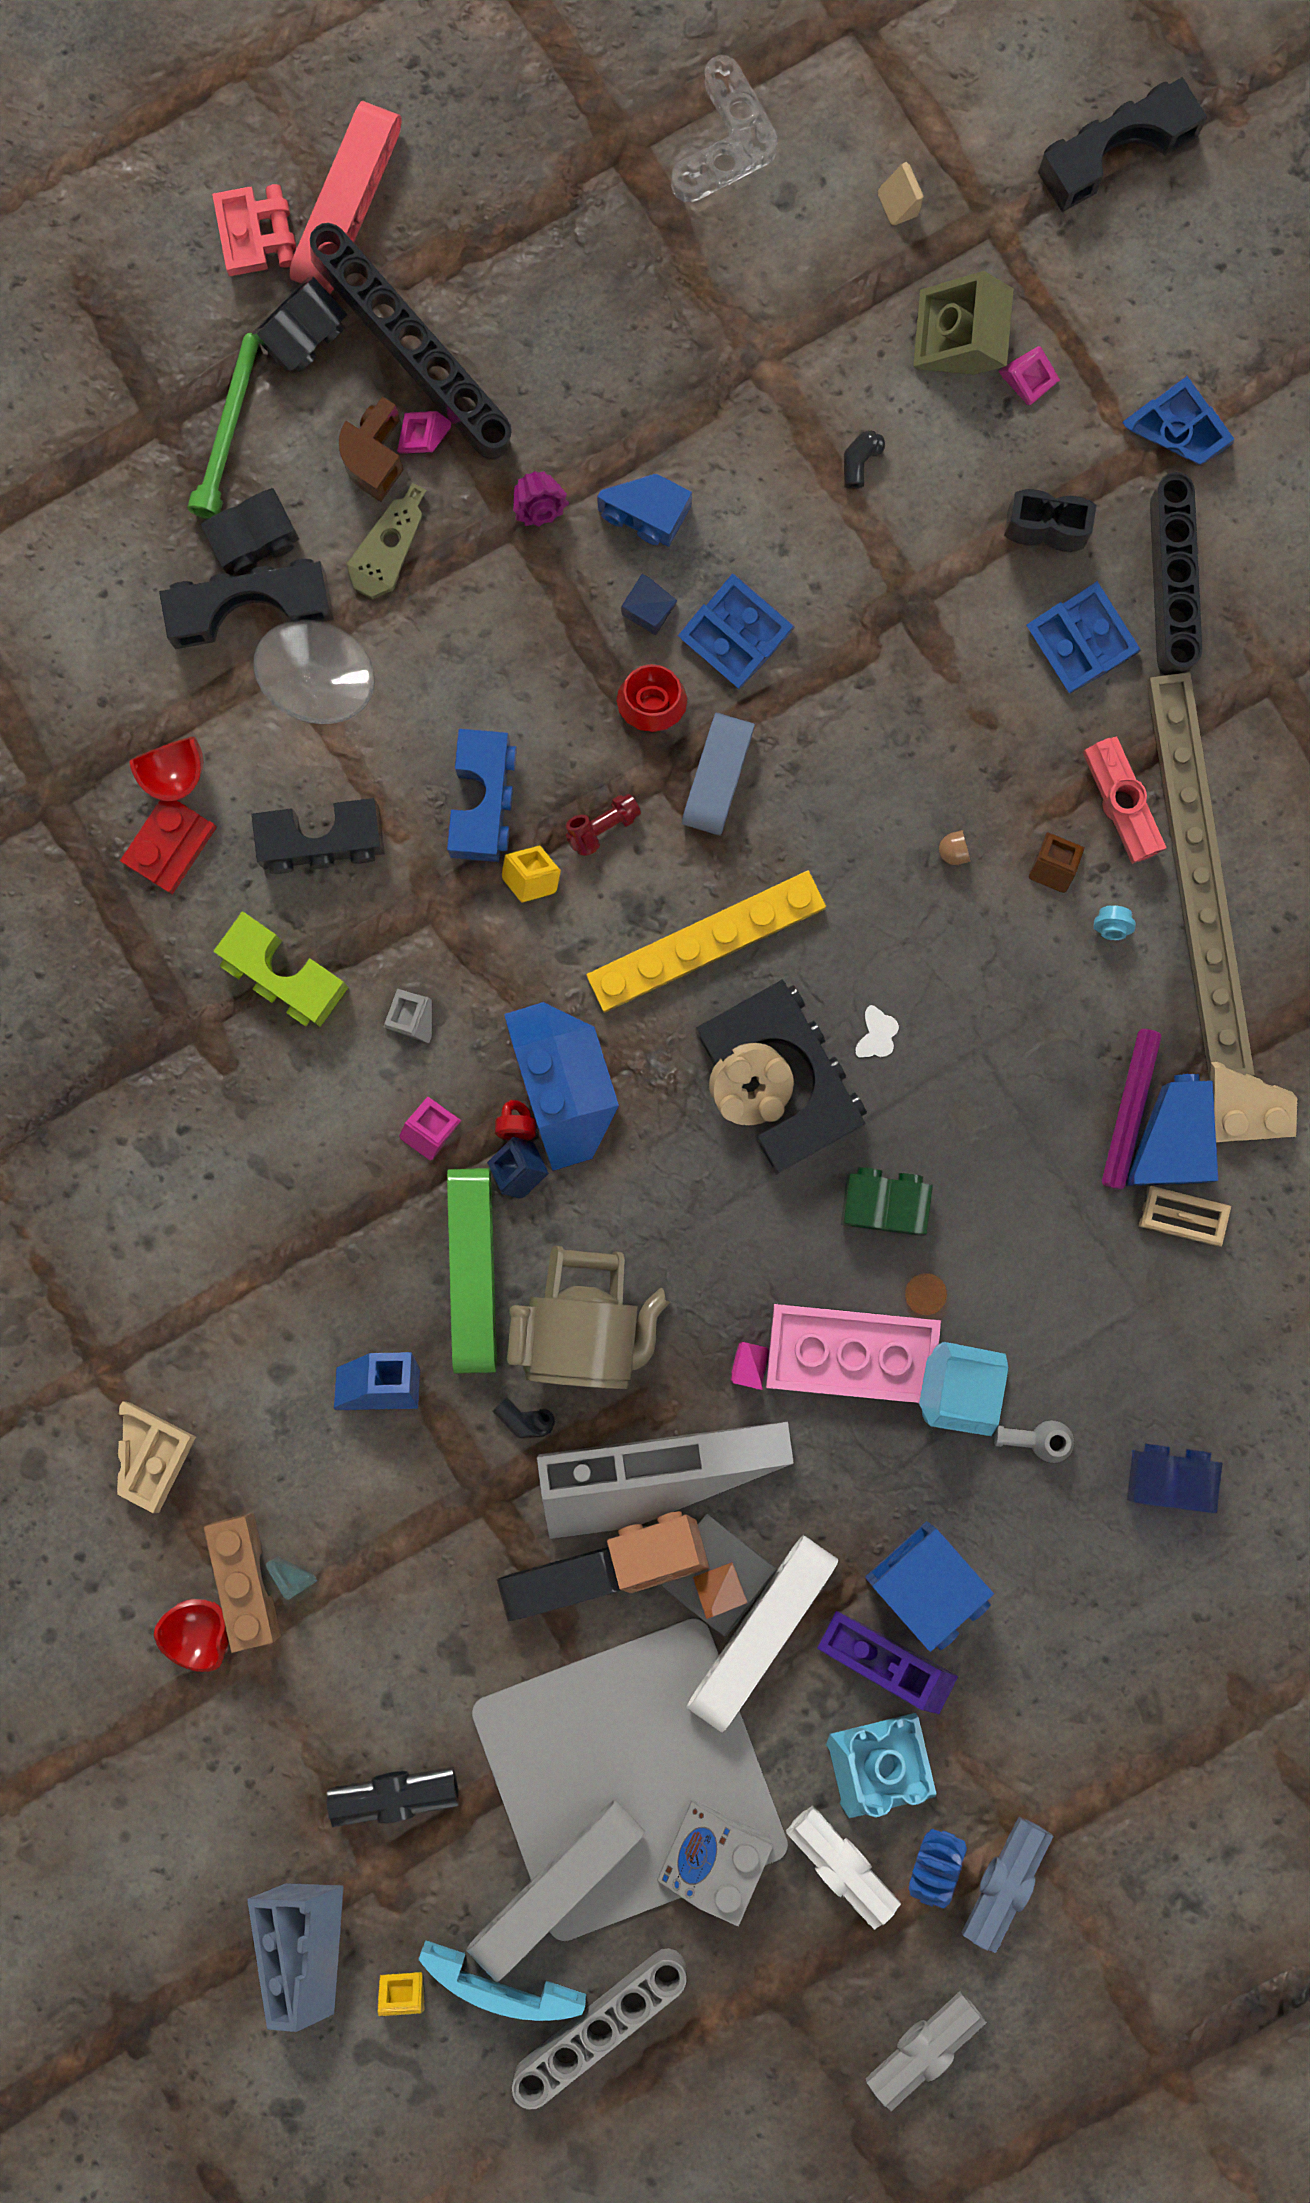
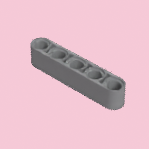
[466,1800,645,1982]
[512,1948,687,2110]

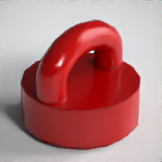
[495,1100,537,1140]

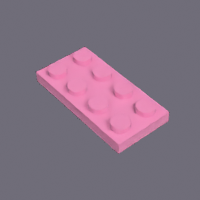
[766,1304,941,1403]

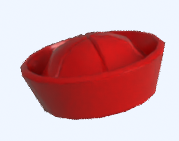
[616,664,688,732]

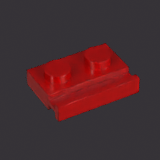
[120,800,217,895]

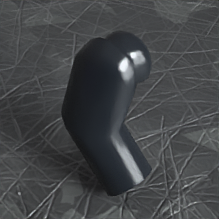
[844,430,885,489]
[492,1397,555,1439]

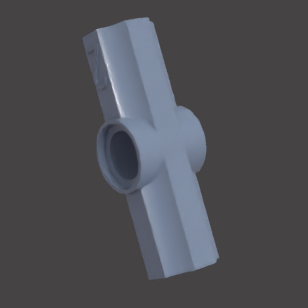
[962,1817,1053,1953]

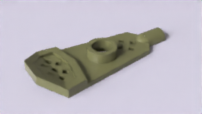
[346,483,427,599]

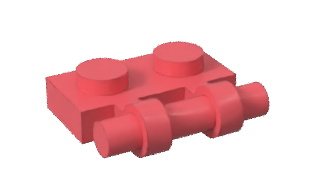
[212,184,296,277]

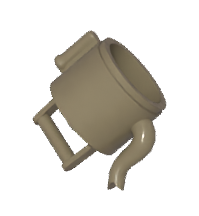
[507,1245,671,1389]

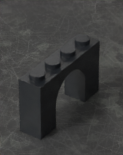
[695,979,867,1175]

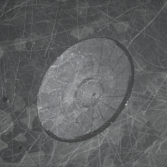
[253,620,375,724]

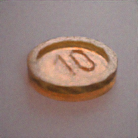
[905,1273,947,1315]

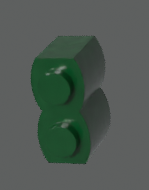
[841,1167,933,1236]

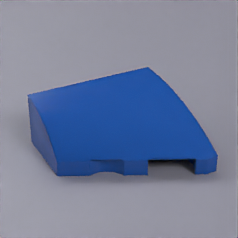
[1122,376,1234,465]

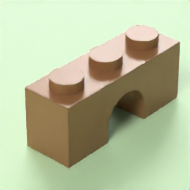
[204,1512,281,1653]

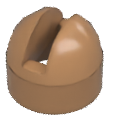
[939,830,971,865]

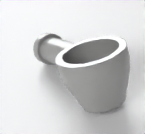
[994,1420,1074,1463]

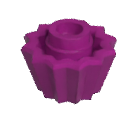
[513,471,569,527]

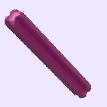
[1102,1029,1162,1189]

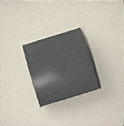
[660,1514,778,1637]

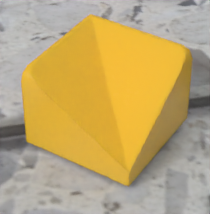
[502,845,561,903]

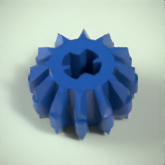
[909,1829,967,1908]

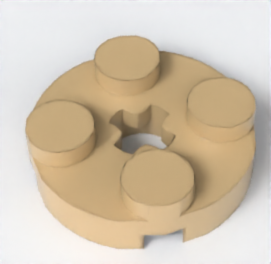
[709,1043,794,1125]

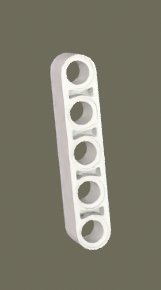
[686,1535,838,1733]

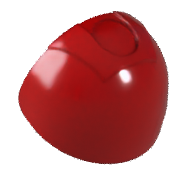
[129,737,204,801]
[154,1599,229,1672]

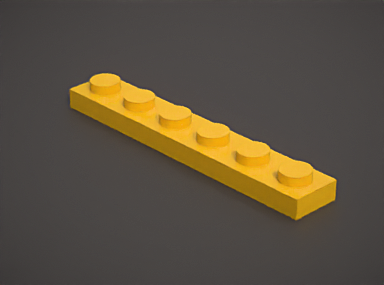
[586,870,826,1013]

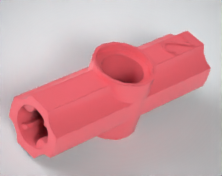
[1083,736,1167,864]

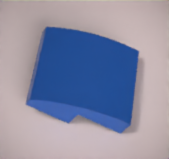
[678,573,795,689]
[1026,581,1141,694]

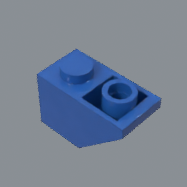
[597,474,692,547]
[334,1352,420,1410]

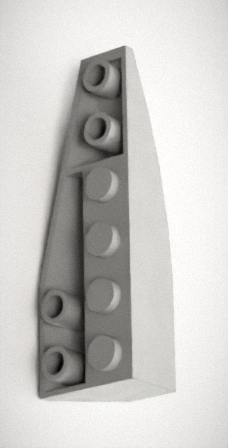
[537,1421,794,1539]

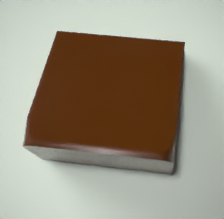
[1029,832,1085,893]

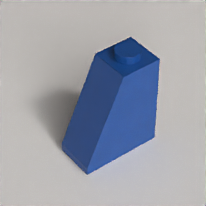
[1126,1074,1218,1186]

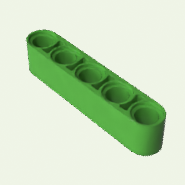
[447,1168,497,1374]

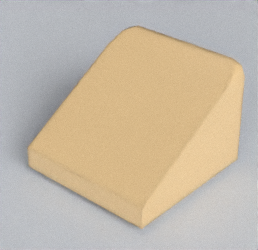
[878,162,924,225]

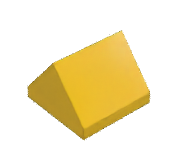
[378,1972,425,2016]

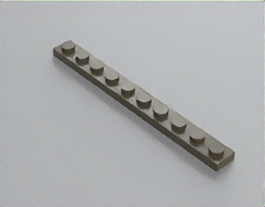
[1147,672,1255,1080]

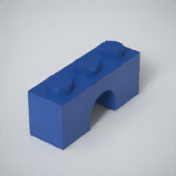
[447,729,517,862]

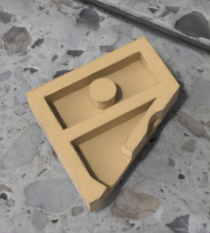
[1210,1062,1297,1142]
[117,1401,196,1513]

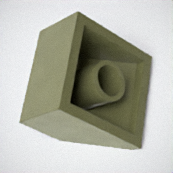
[913,271,1014,375]

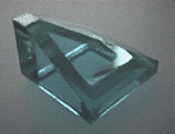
[265,1556,317,1600]

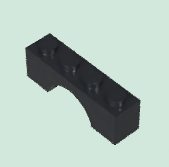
[1038,77,1207,212]
[159,559,334,650]

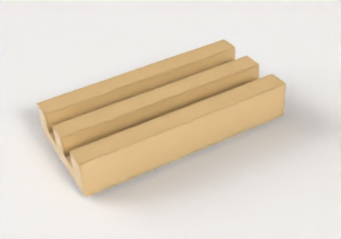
[1138,1186,1231,1247]

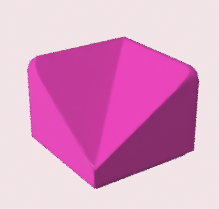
[730,1341,769,1390]

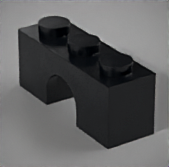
[251,798,385,874]

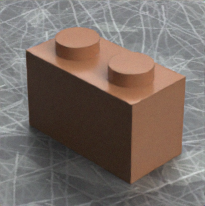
[607,1511,710,1593]

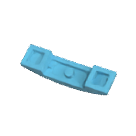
[419,1940,586,2021]

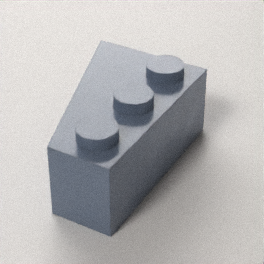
[247,1883,343,2032]

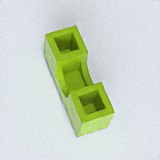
[213,911,349,1027]

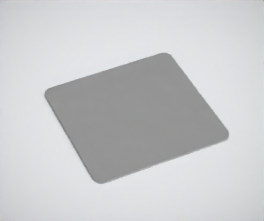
[472,1618,788,1941]

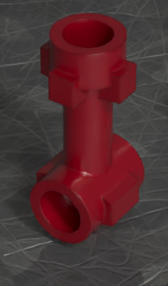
[566,794,641,856]

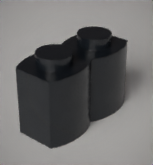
[251,276,347,372]
[201,488,300,576]
[1004,489,1097,552]

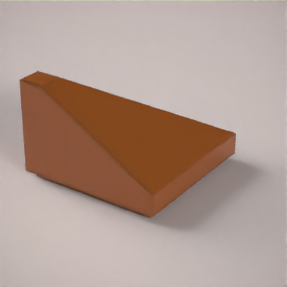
[693,1562,748,1619]

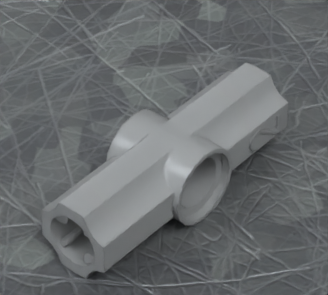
[865,1991,986,2111]

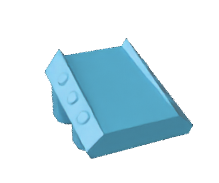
[919,1342,1009,1436]
[826,1713,936,1818]

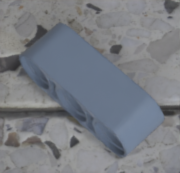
[681,712,755,836]

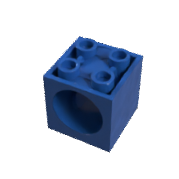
[865,1521,994,1652]

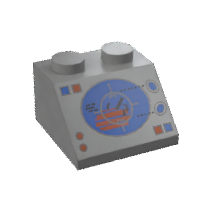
[657,1800,774,1927]

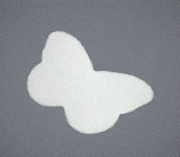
[856,1005,899,1057]

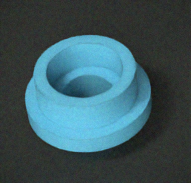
[1094,906,1136,940]

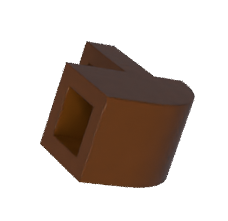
[339,396,404,502]

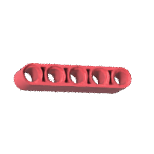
[290,101,402,294]

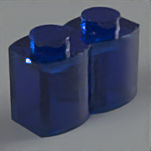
[1127,1443,1223,1513]

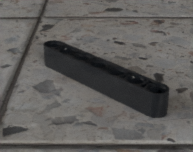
[309,223,512,459]

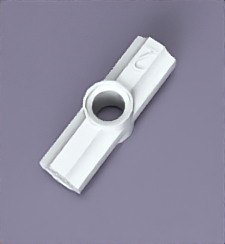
[786,1806,901,1930]

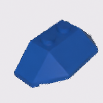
[504,1002,619,1171]

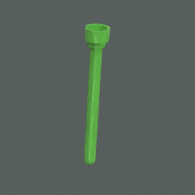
[187,333,259,519]

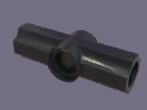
[327,1767,459,1827]

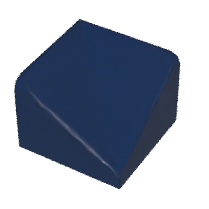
[621,574,677,635]
[487,1137,549,1198]

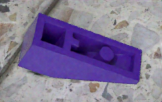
[817,1611,958,1714]

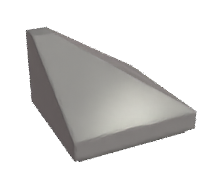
[383,989,432,1043]

